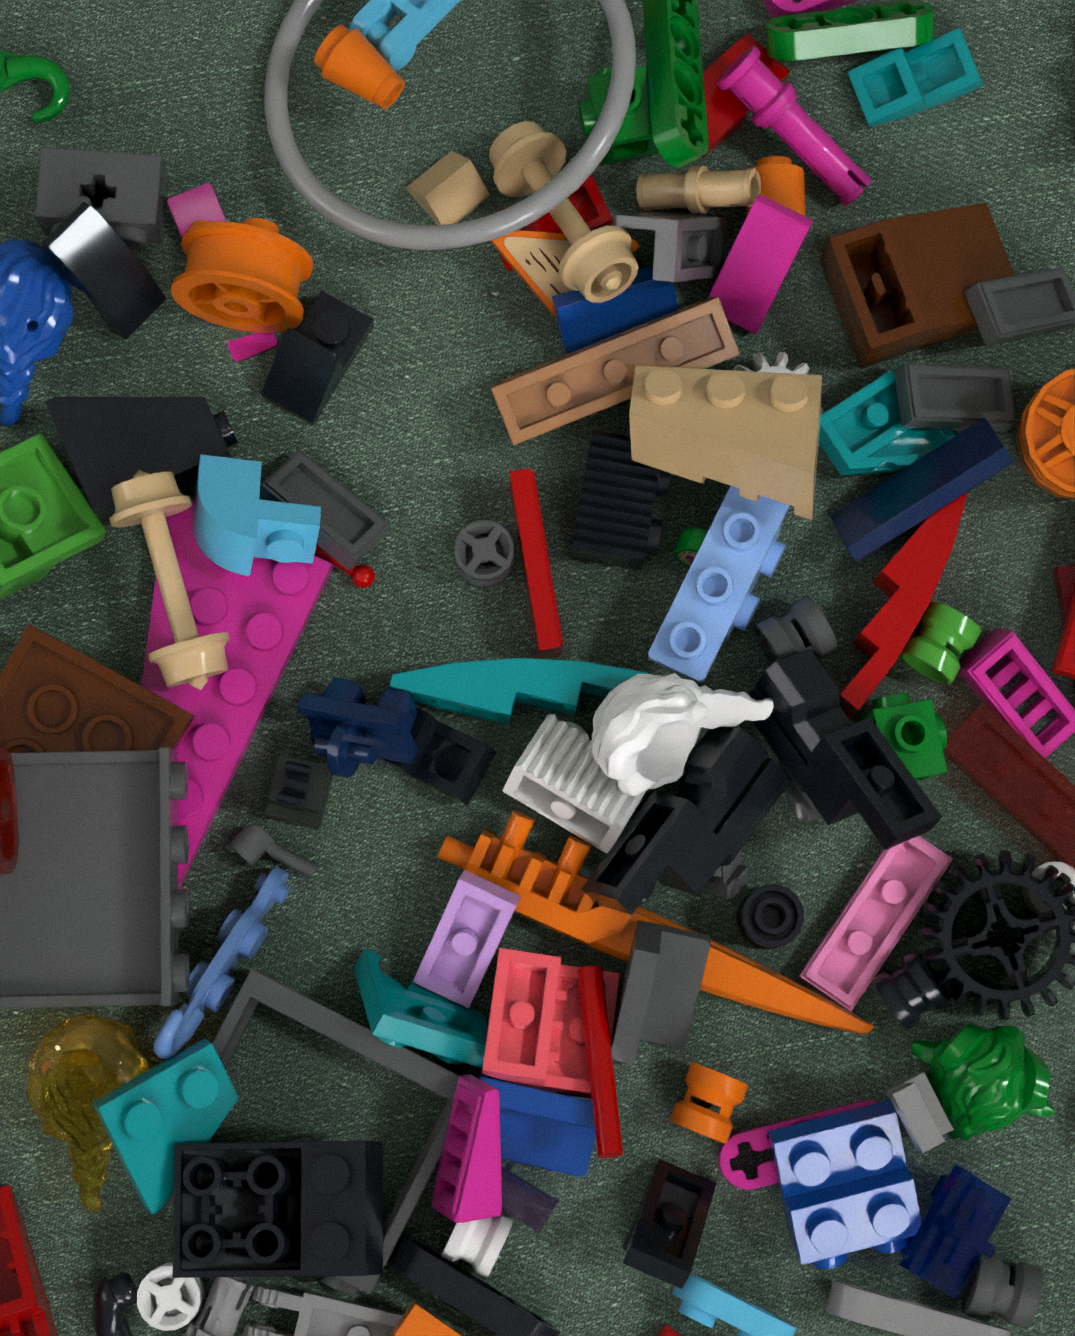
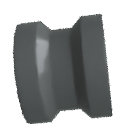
[454,520,514,588]

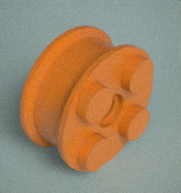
[171,218,314,333]

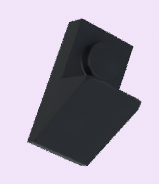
[261,290,374,426]
[623,1159,717,1289]

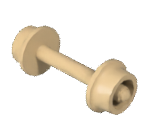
[489,121,639,303]
[109,470,231,690]

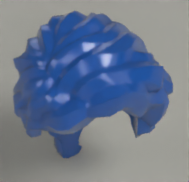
[0,239,74,426]

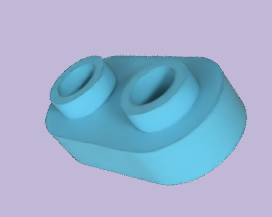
[672,1273,797,1336]

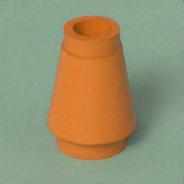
[314,24,406,110]

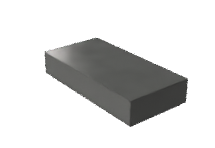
[964,266,1075,347]
[894,363,1017,432]
[259,450,391,572]

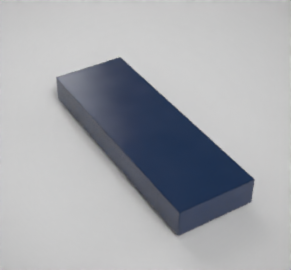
[830,417,1014,562]

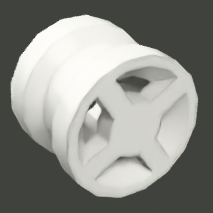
[441,1215,513,1279]
[137,1262,206,1331]

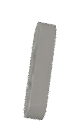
[825,1280,1011,1336]

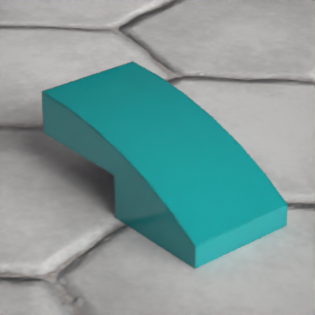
[847,27,984,127]

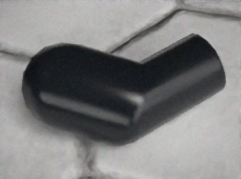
[92,1272,138,1336]

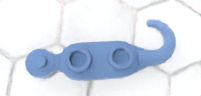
[153,867,290,1060]

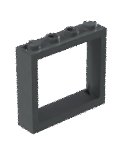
[167,969,459,1297]

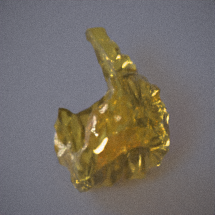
[26,1014,150,1213]

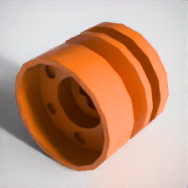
[1015,368,1075,500]

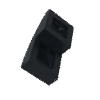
[42,202,167,340]
[373,691,497,806]

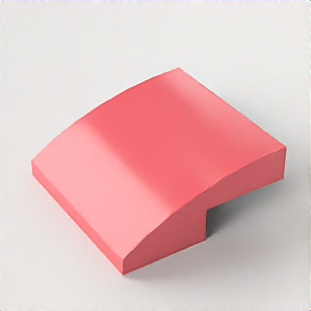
[481,948,620,1099]

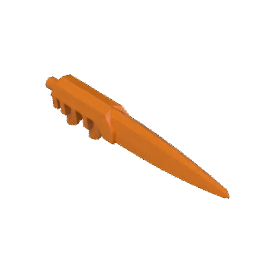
[437,811,874,1034]

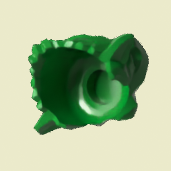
[911,1025,1054,1140]

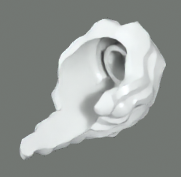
[592,673,774,796]

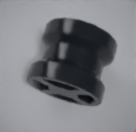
[873,950,951,1029]

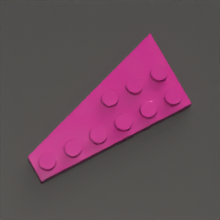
[141,500,333,889]

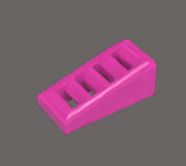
[958,628,1075,762]
[432,1074,502,1223]

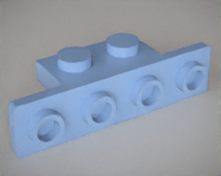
[648,486,790,683]

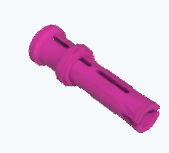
[716,45,872,206]

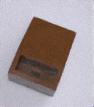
[819,203,1015,369]

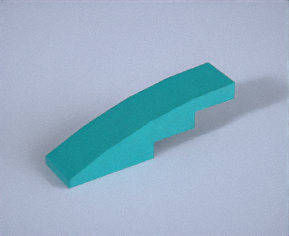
[390,658,648,726]

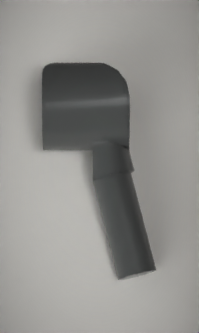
[230,825,318,879]

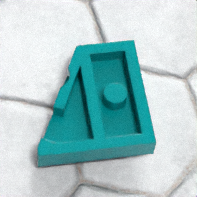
[819,361,956,476]
[354,949,488,1068]
[92,1038,239,1215]

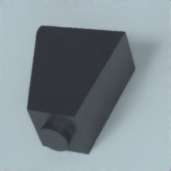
[45,397,238,524]

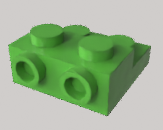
[0,433,107,600]

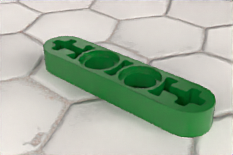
[642,0,709,169]

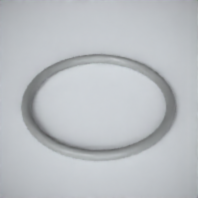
[264,0,636,250]

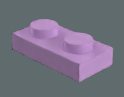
[413,869,521,1009]

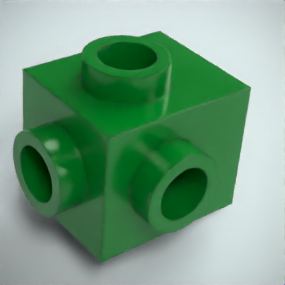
[578,65,659,166]
[855,693,947,782]

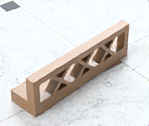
[489,297,740,446]

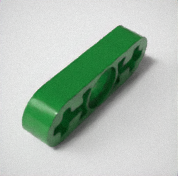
[766,0,934,61]

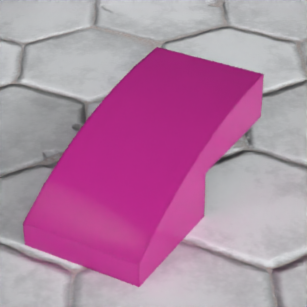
[709,194,813,335]

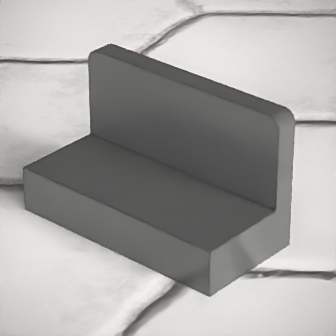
[613,211,728,282]
[611,920,710,1064]

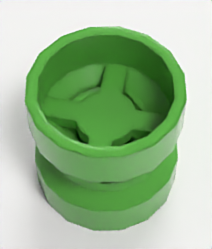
[899,601,982,685]

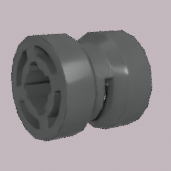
[753,595,837,665]
[962,1250,1043,1329]

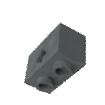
[35,147,169,249]

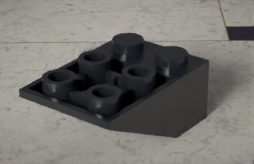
[172,1140,383,1278]

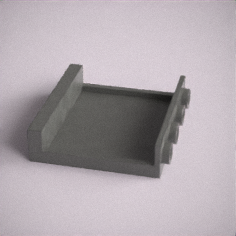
[0,747,190,1009]

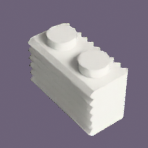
[502,714,646,854]

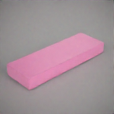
[797,836,953,1012]

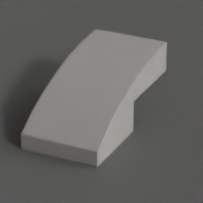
[887,1072,954,1153]

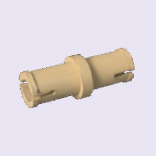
[636,165,761,214]

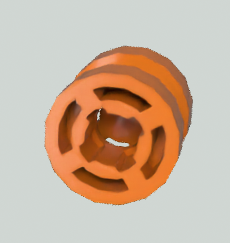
[668,1062,749,1144]

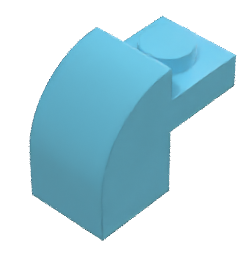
[192,454,321,576]

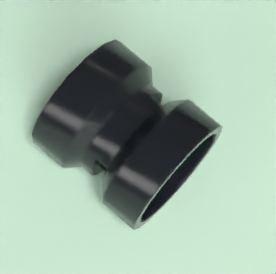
[736,885,804,950]

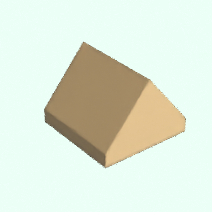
[407,151,490,225]

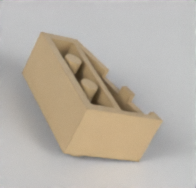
[629,365,822,520]

